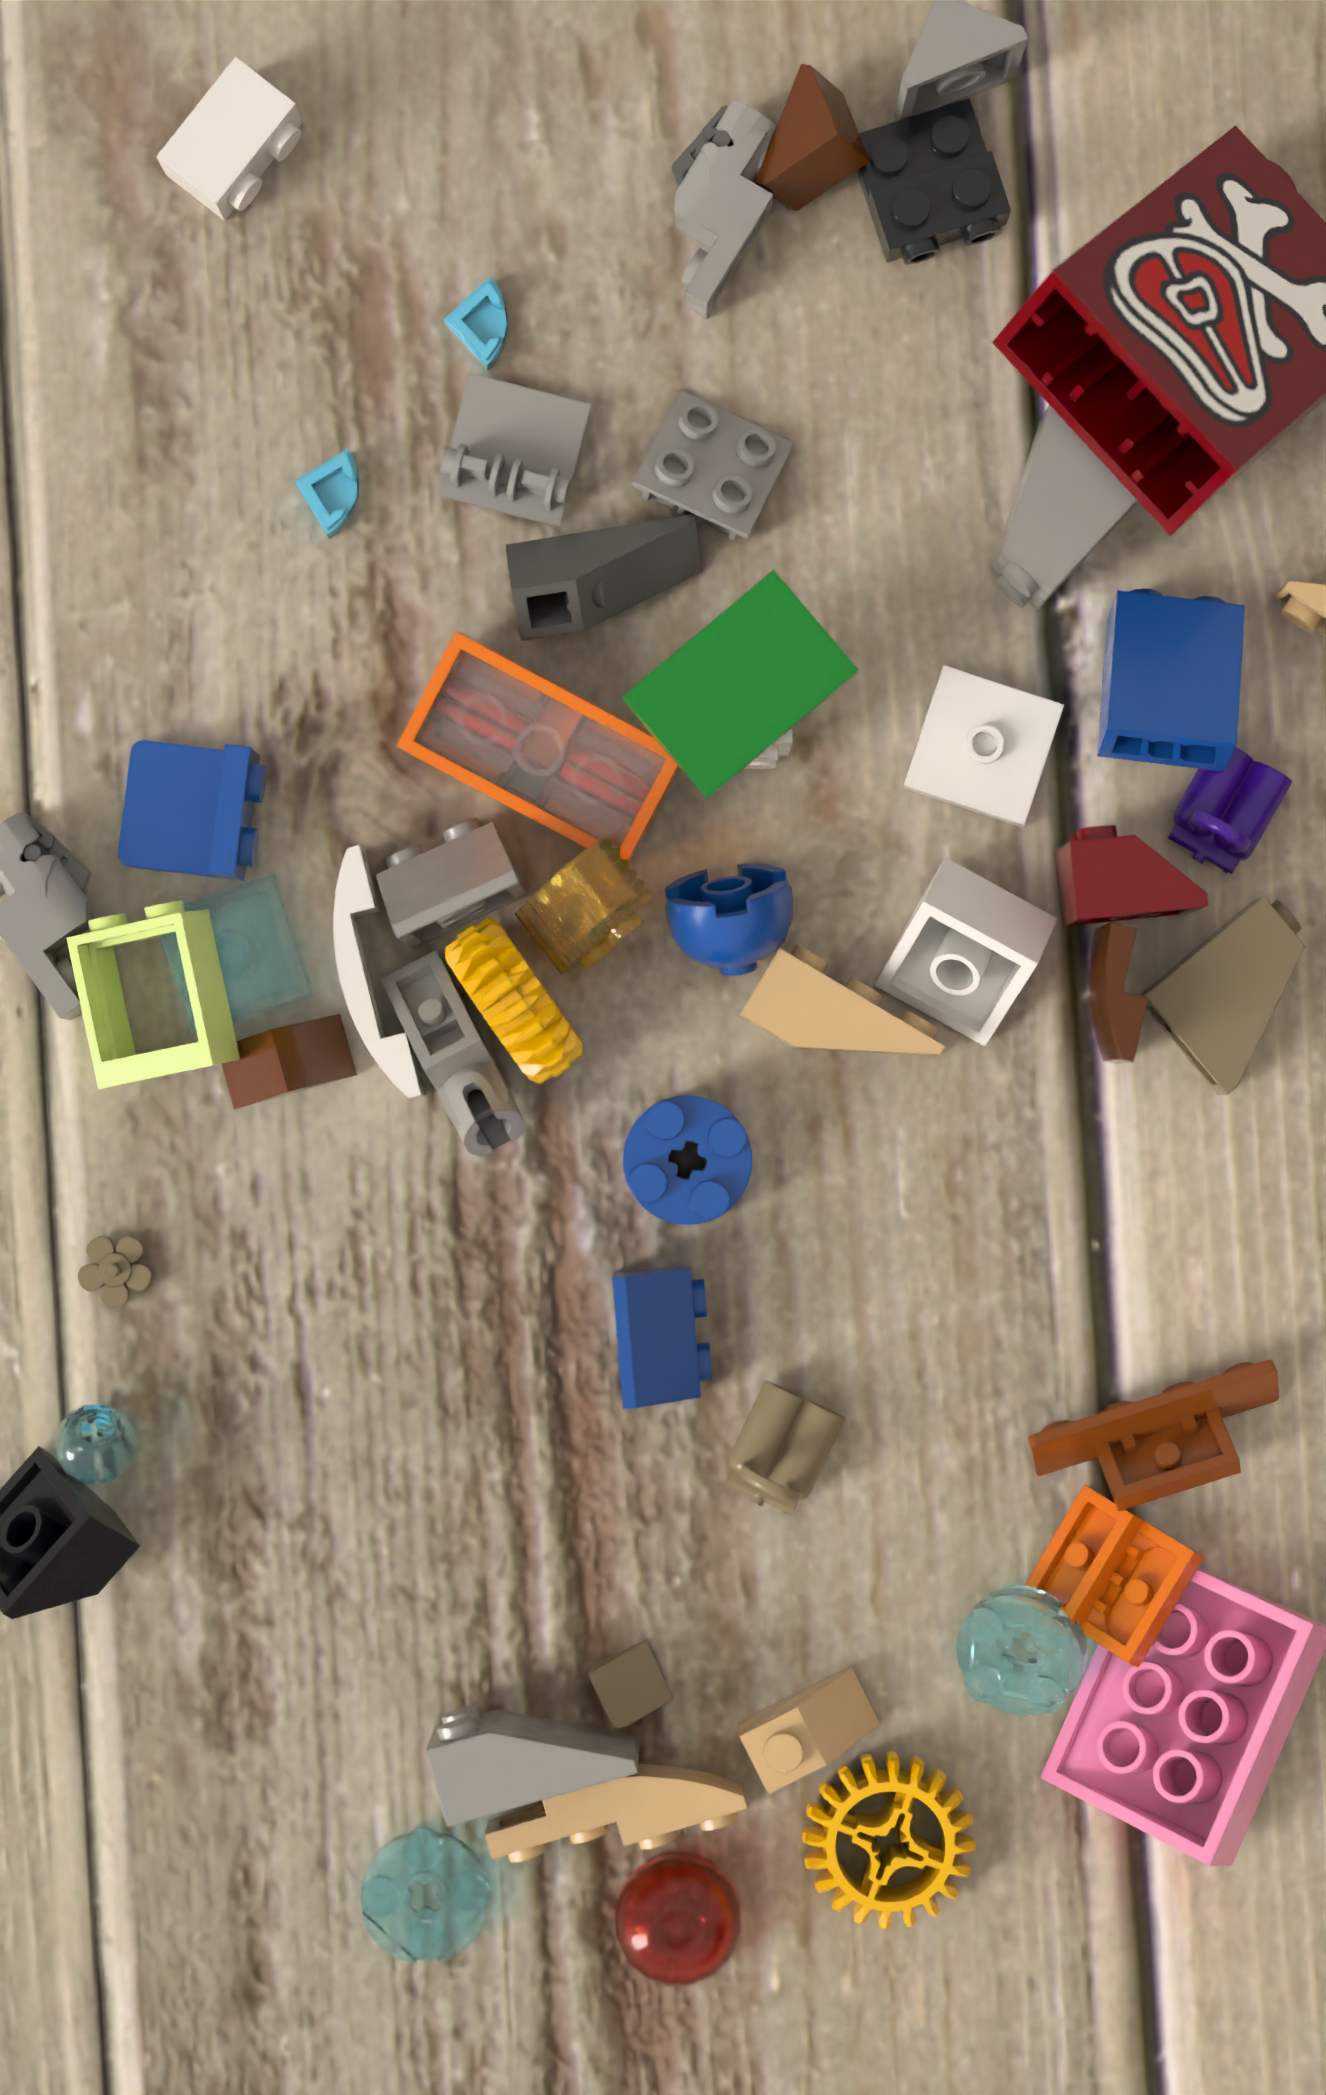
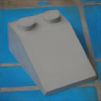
[376,818,527,948]
[426,1705,639,1827]

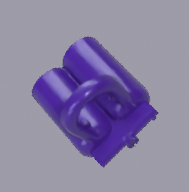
[1168,747,1292,874]

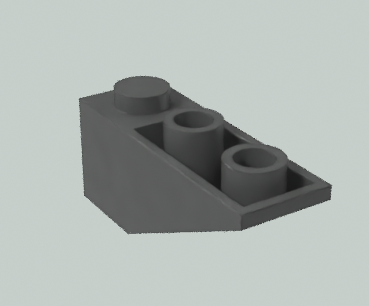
[505,514,702,641]

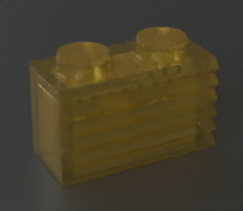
[514,837,652,974]

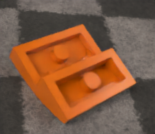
[1020,1484,1204,1668]

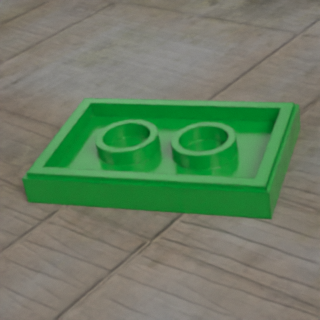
[622,570,859,800]

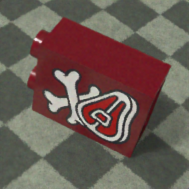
[992,125,1326,536]

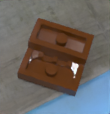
[1089,922,1148,1064]

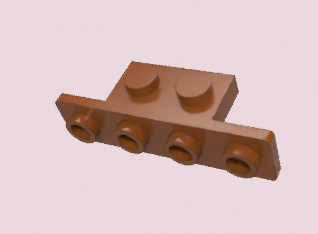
[1028,1360,1279,1512]

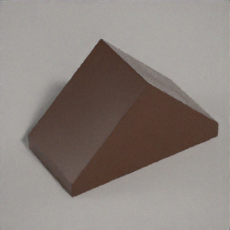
[755,64,870,211]
[222,1014,357,1109]

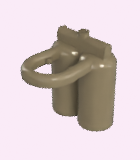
[725,1380,846,1515]

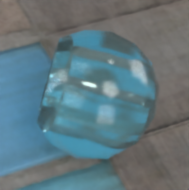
[54,1404,137,1484]

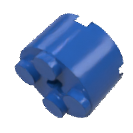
[623,1095,752,1225]

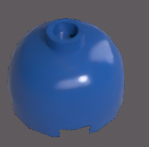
[665,864,793,976]

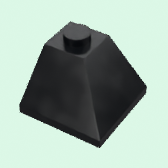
[0,1446,140,1619]

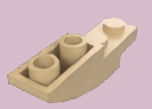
[485,1764,748,1863]

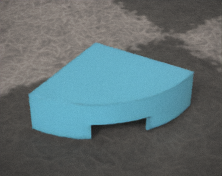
[444,277,508,370]
[294,448,360,539]

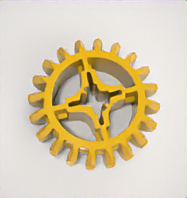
[445,918,583,1084]
[801,1751,976,1930]

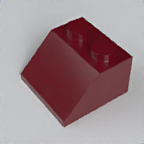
[1054,825,1209,927]

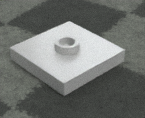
[902,665,1064,827]

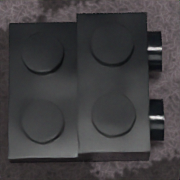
[857,98,1011,265]

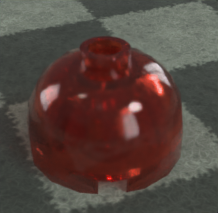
[615,1851,742,1986]

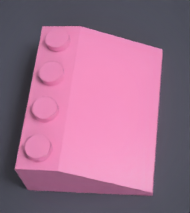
[1040,1568,1326,1866]

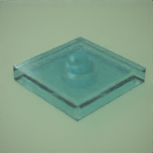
[160,874,315,1035]

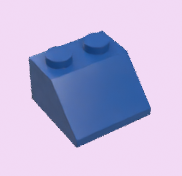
[612,1266,712,1409]

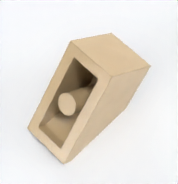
[738,1665,880,1795]

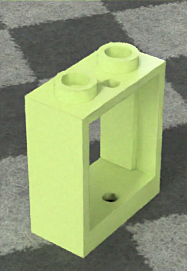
[66,900,240,1089]

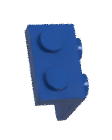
[118,740,267,881]

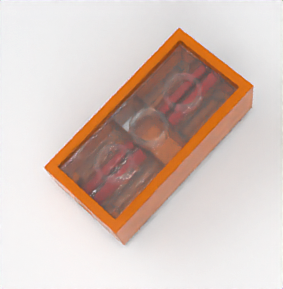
[396,631,680,868]

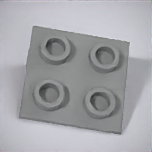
[437,373,592,527]
[631,389,795,541]

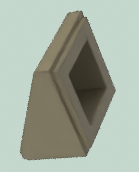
[588,1640,673,1732]

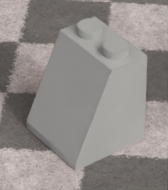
[991,405,1139,611]

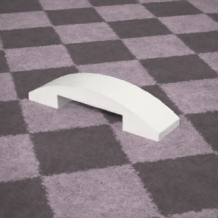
[333,845,425,1098]

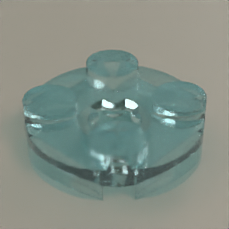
[956,1585,1088,1715]
[361,1827,490,1962]

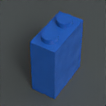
[1097,589,1245,772]

